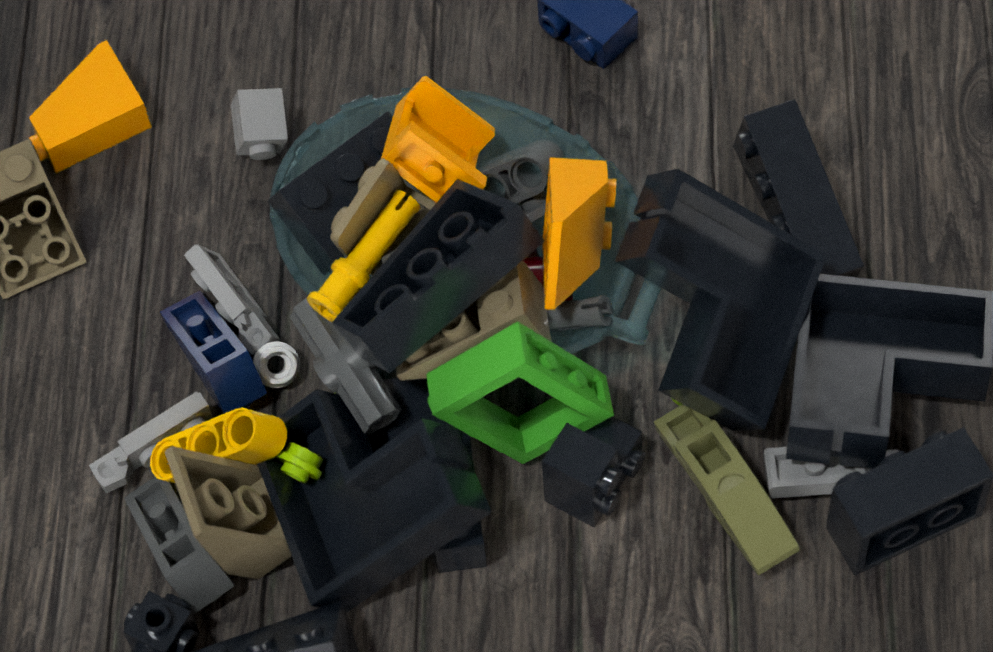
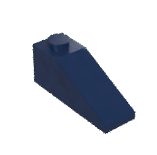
[160,291,267,413]

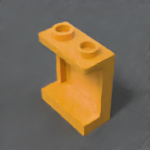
[381,76,496,203]

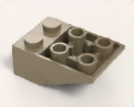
[0,139,87,300]
[396,261,552,380]

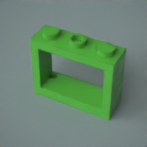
[426,322,614,464]

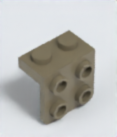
[330,158,436,277]

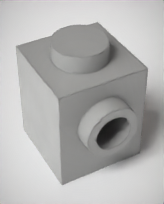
[231,88,288,160]

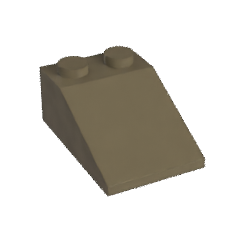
[164,446,292,580]

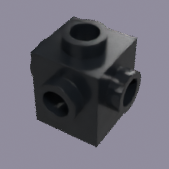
[123,591,200,652]

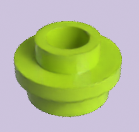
[276,442,323,484]

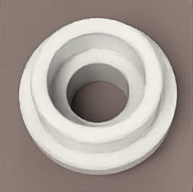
[253,341,300,388]

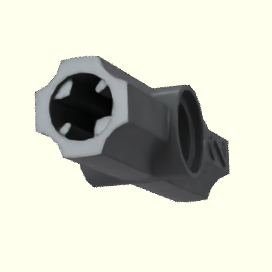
[289,298,402,434]

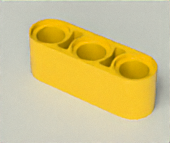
[150,408,287,483]

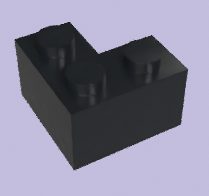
[541,416,646,527]

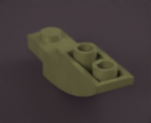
[654,404,800,576]

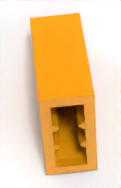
[28,40,151,173]

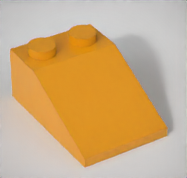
[542,157,616,310]

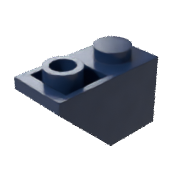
[537,0,638,69]

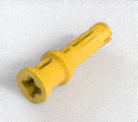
[306,190,421,322]

